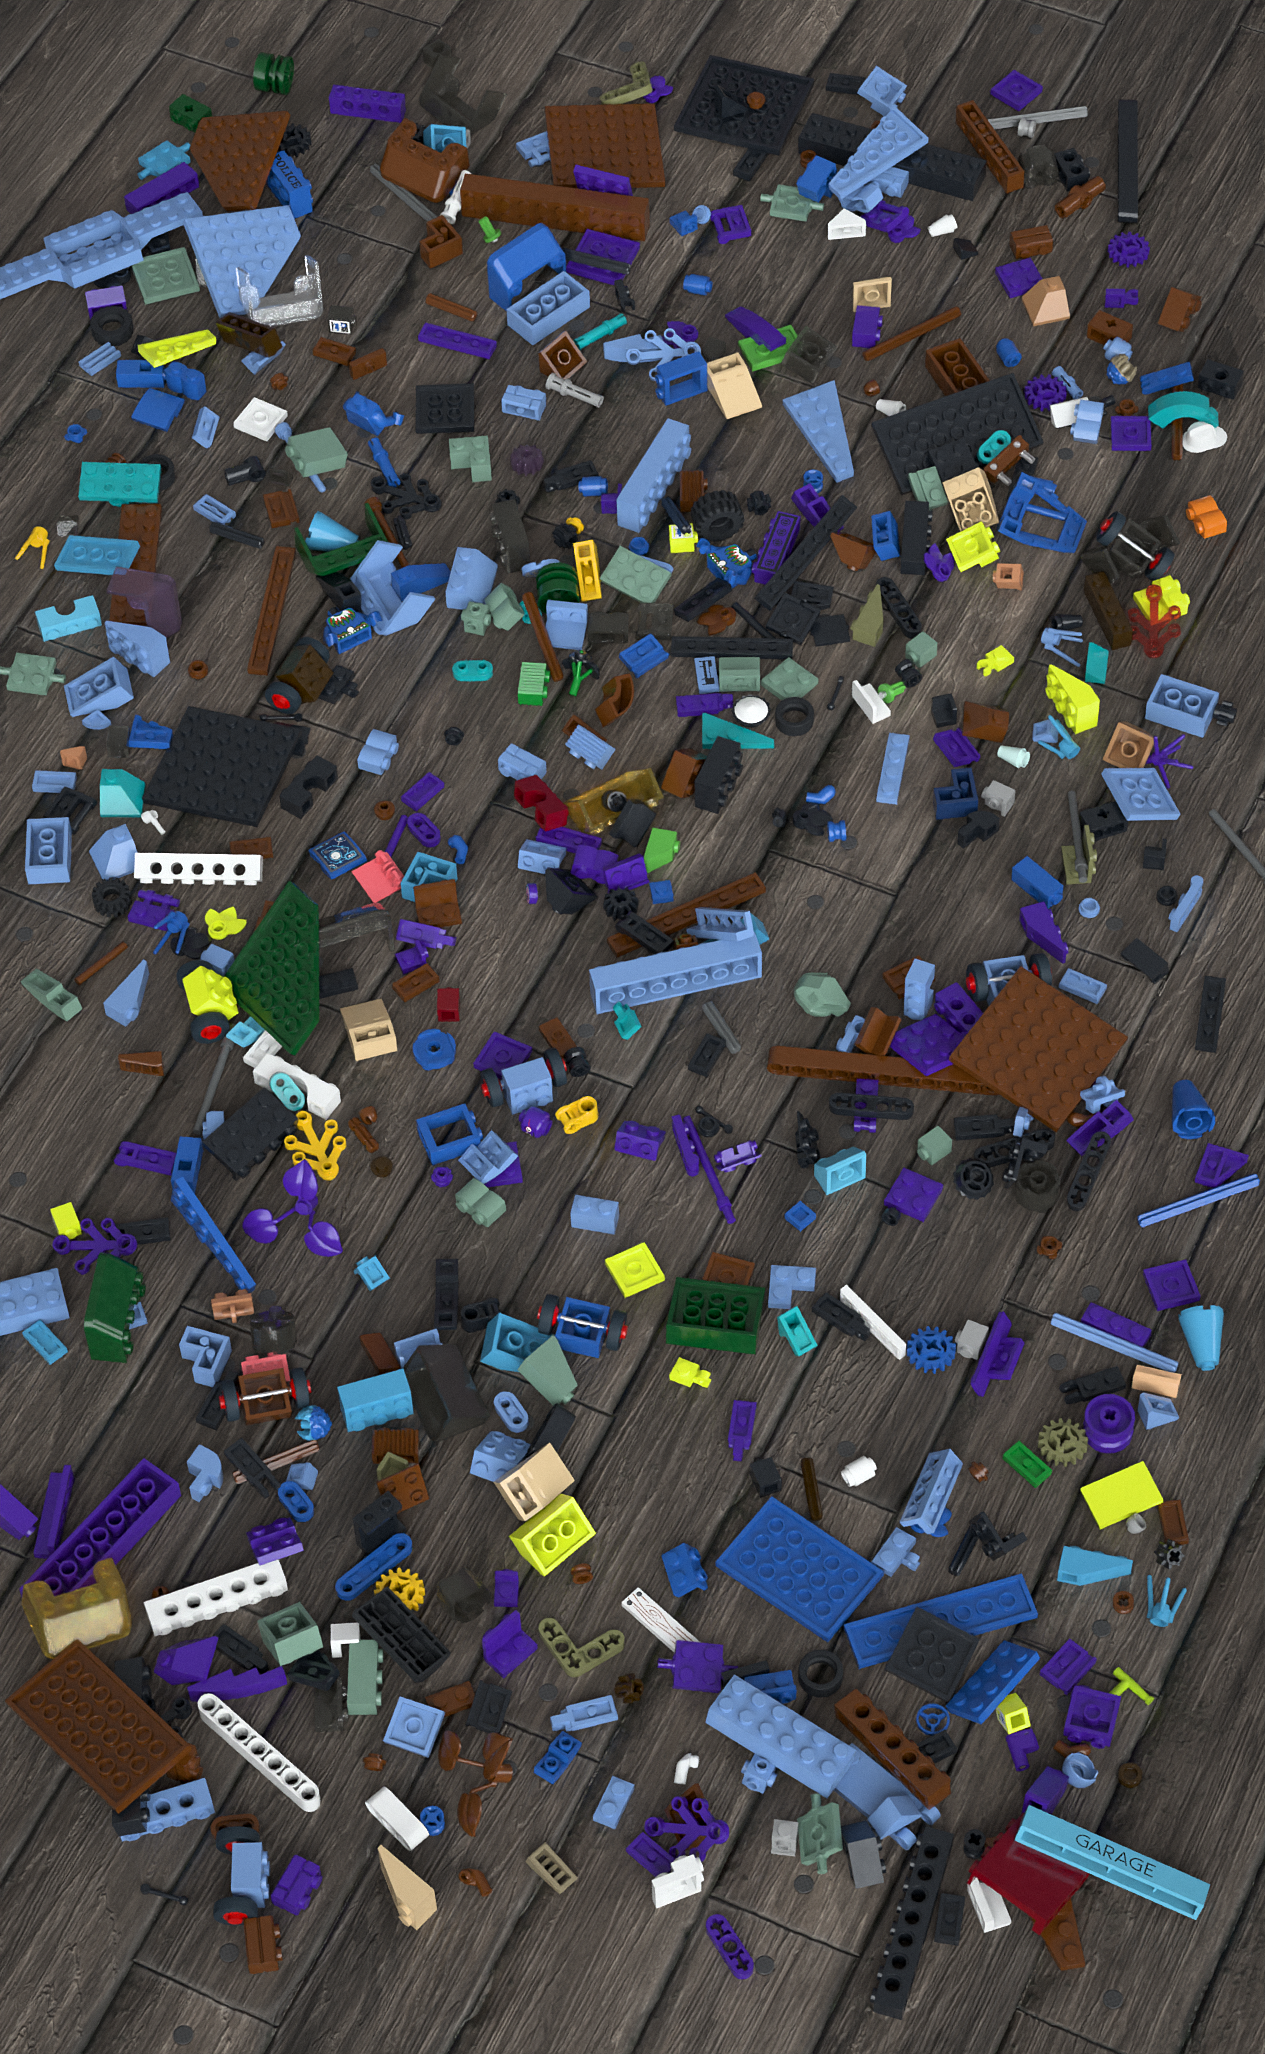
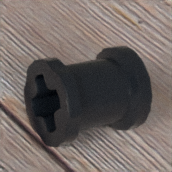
[963,1829,986,1859]

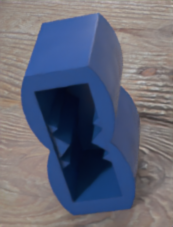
[165,362,207,400]

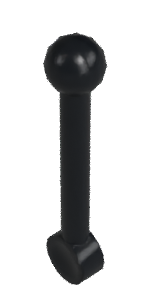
[827,676,844,710]
[260,713,303,722]
[695,1105,733,1134]
[140,1884,188,1905]

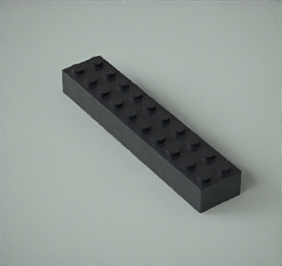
[798,113,987,201]

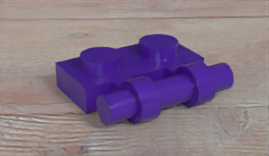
[128,889,180,931]

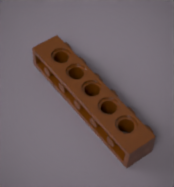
[956,100,1024,193]
[834,1689,951,1810]

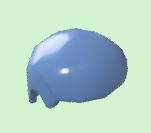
[1062,1753,1098,1788]

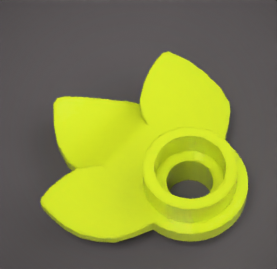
[205,907,247,940]

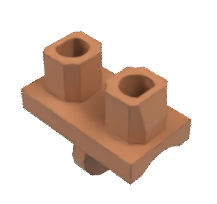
[211,1289,254,1323]

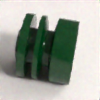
[253,52,294,95]
[536,562,580,614]

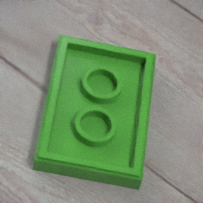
[738,325,806,372]

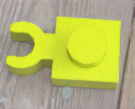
[977,645,1014,676]

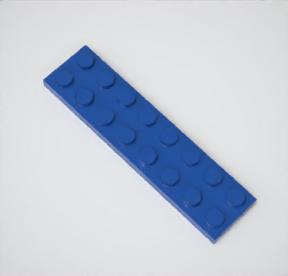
[844,1573,1038,1669]

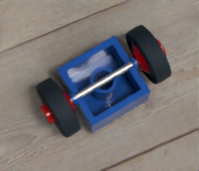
[537,1294,628,1358]

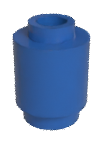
[683,274,713,296]
[996,338,1022,367]
[579,476,608,497]

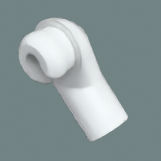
[674,1753,699,1785]

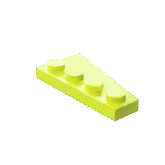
[138,329,216,368]

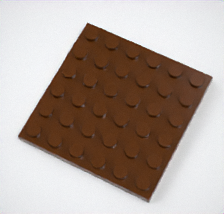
[544,103,665,189]
[949,966,1128,1133]

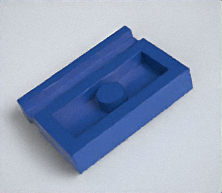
[619,633,669,678]

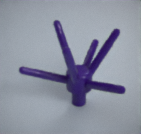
[1146,734,1193,789]

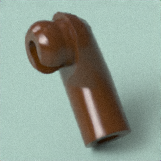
[1053,1740,1091,1758]

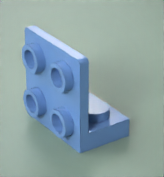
[546,600,588,650]

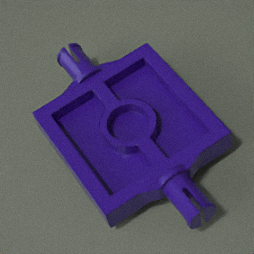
[657,1640,738,1693]

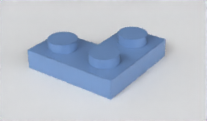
[768,1265,816,1309]

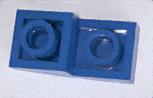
[534,1731,582,1784]

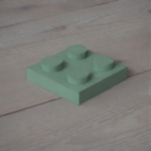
[761,657,818,700]

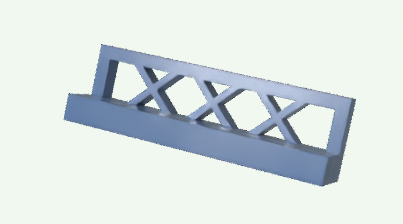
[687,907,754,941]
[900,1449,963,1534]

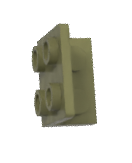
[1061,825,1097,885]

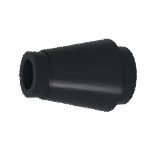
[1051,614,1083,631]

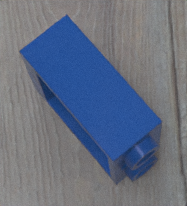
[655,351,708,406]
[416,1103,483,1165]

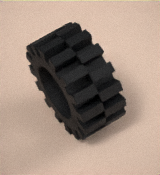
[92,877,131,918]

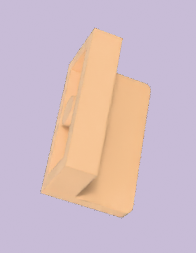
[1132,1365,1182,1398]

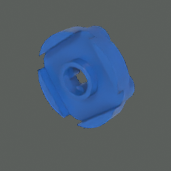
[413,1029,456,1070]

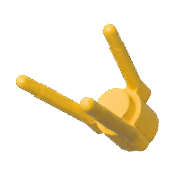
[15,526,50,569]

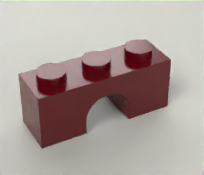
[514,775,569,832]

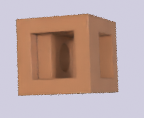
[993,563,1024,590]

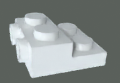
[652,1855,704,1908]

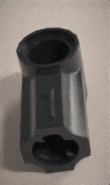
[224,456,266,486]

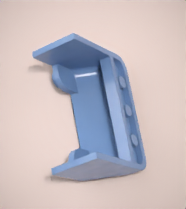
[350,540,435,636]

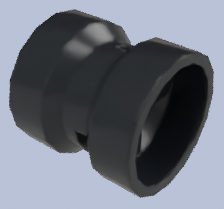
[895,659,922,688]
[601,790,627,812]
[564,1047,591,1077]

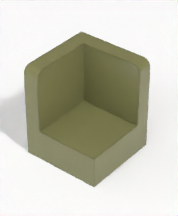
[377,1452,409,1481]

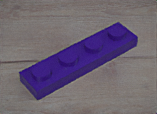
[418,323,497,359]

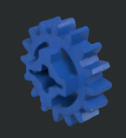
[907,1326,956,1374]

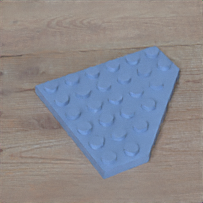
[183,205,301,318]

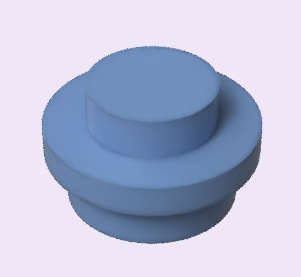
[692,205,711,224]
[1079,898,1100,918]

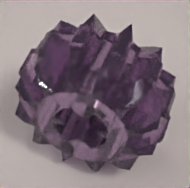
[510,443,544,476]

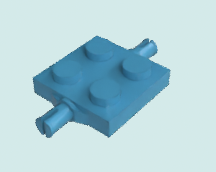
[138,140,191,180]

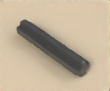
[703,1001,741,1054]

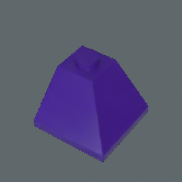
[154,1636,218,1685]

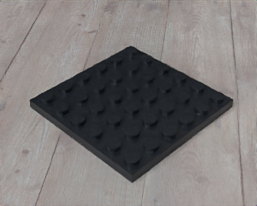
[674,55,814,156]
[142,706,302,827]

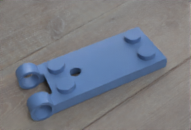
[834,1743,941,1850]

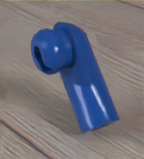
[806,785,836,804]
[448,835,468,864]

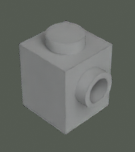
[955,1320,989,1360]

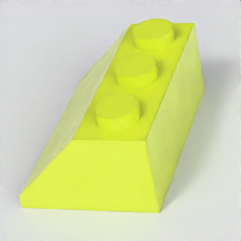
[509,1494,596,1576]

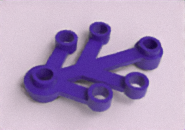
[52,1218,137,1275]
[644,1796,729,1862]

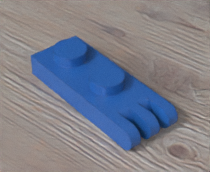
[1140,362,1194,395]

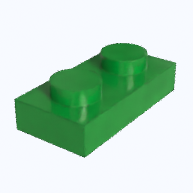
[1003,1441,1052,1488]

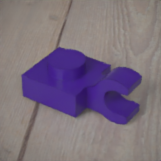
[1105,289,1138,308]

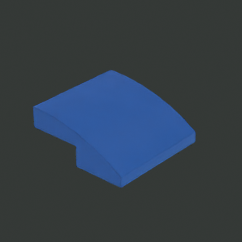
[131,388,185,432]

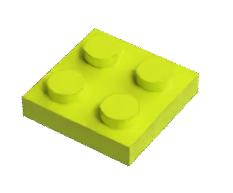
[605,1242,665,1298]

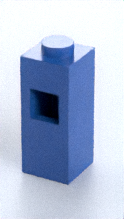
[116,360,166,388]
[1011,856,1063,909]
[171,1137,203,1194]

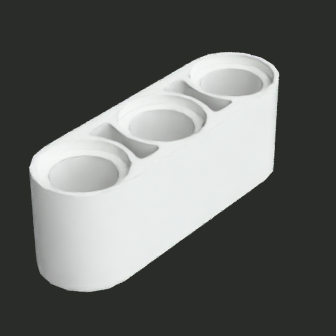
[365,1786,429,1851]

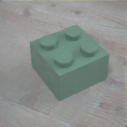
[257,1602,323,1666]

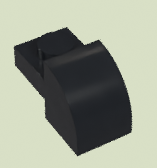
[957,811,1000,849]

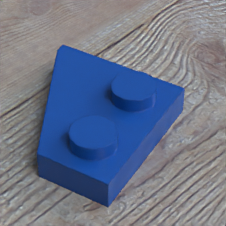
[128,715,173,749]

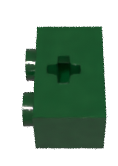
[169,94,212,132]

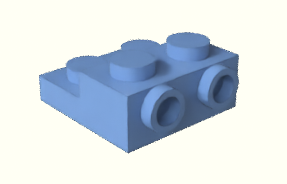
[857,66,907,116]

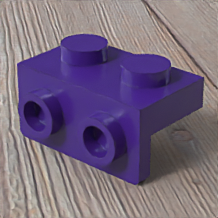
[614,1121,666,1161]

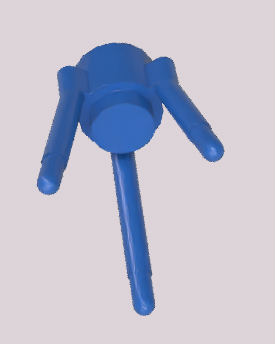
[153,911,190,954]

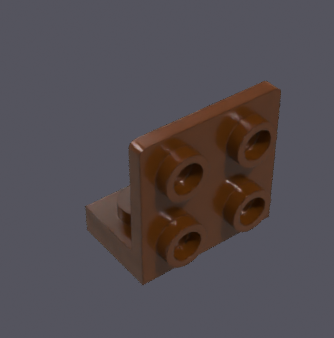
[413,879,462,928]

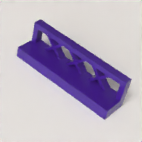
[34,1465,74,1559]

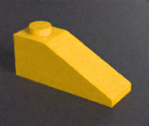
[573,540,602,602]

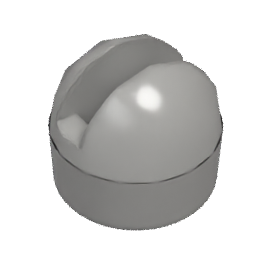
[1126,1513,1146,1534]

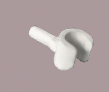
[141,810,165,835]

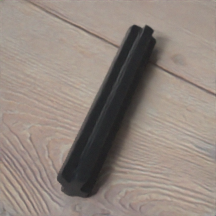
[561,247,631,275]
[661,496,691,535]

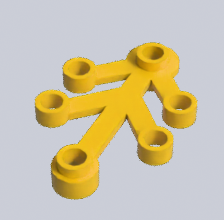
[284,1111,346,1180]

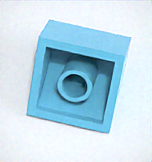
[814,1147,866,1195]

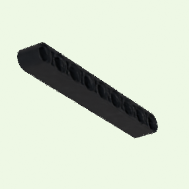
[1118,99,1138,223]

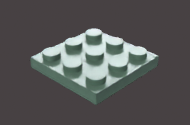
[131,247,200,305]

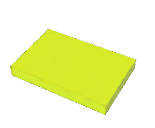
[1080,1461,1163,1529]

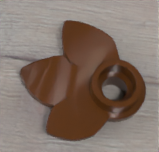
[697,605,736,636]

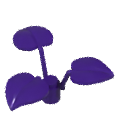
[242,1159,343,1257]

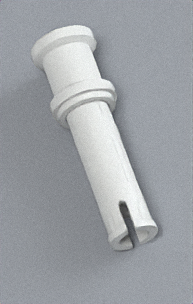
[440,170,471,224]

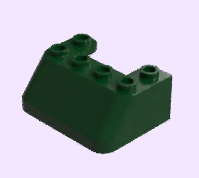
[84,1252,146,1363]

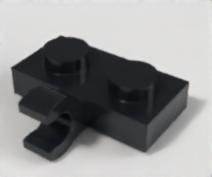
[318,665,359,705]

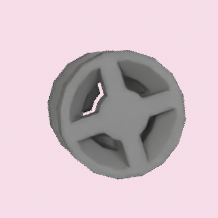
[1018,118,1036,139]

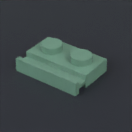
[907,466,948,510]

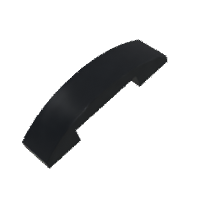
[434,1259,459,1330]

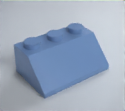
[446,547,498,610]

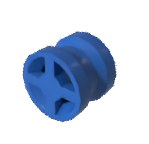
[803,469,823,494]
[827,820,846,842]
[420,1806,445,1836]

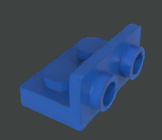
[744,1670,797,1704]

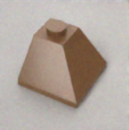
[1022,276,1070,326]
[1103,721,1154,768]

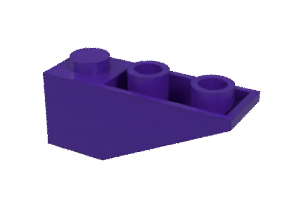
[1019,902,1069,964]

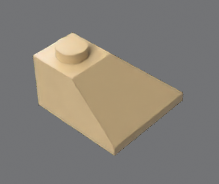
[853,277,892,312]

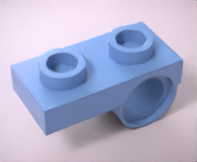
[836,1015,865,1053]

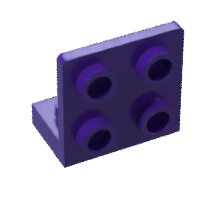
[482,1610,538,1679]

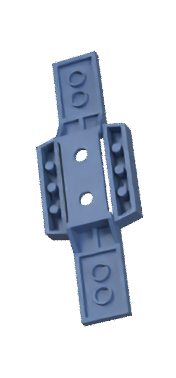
[0,192,203,299]

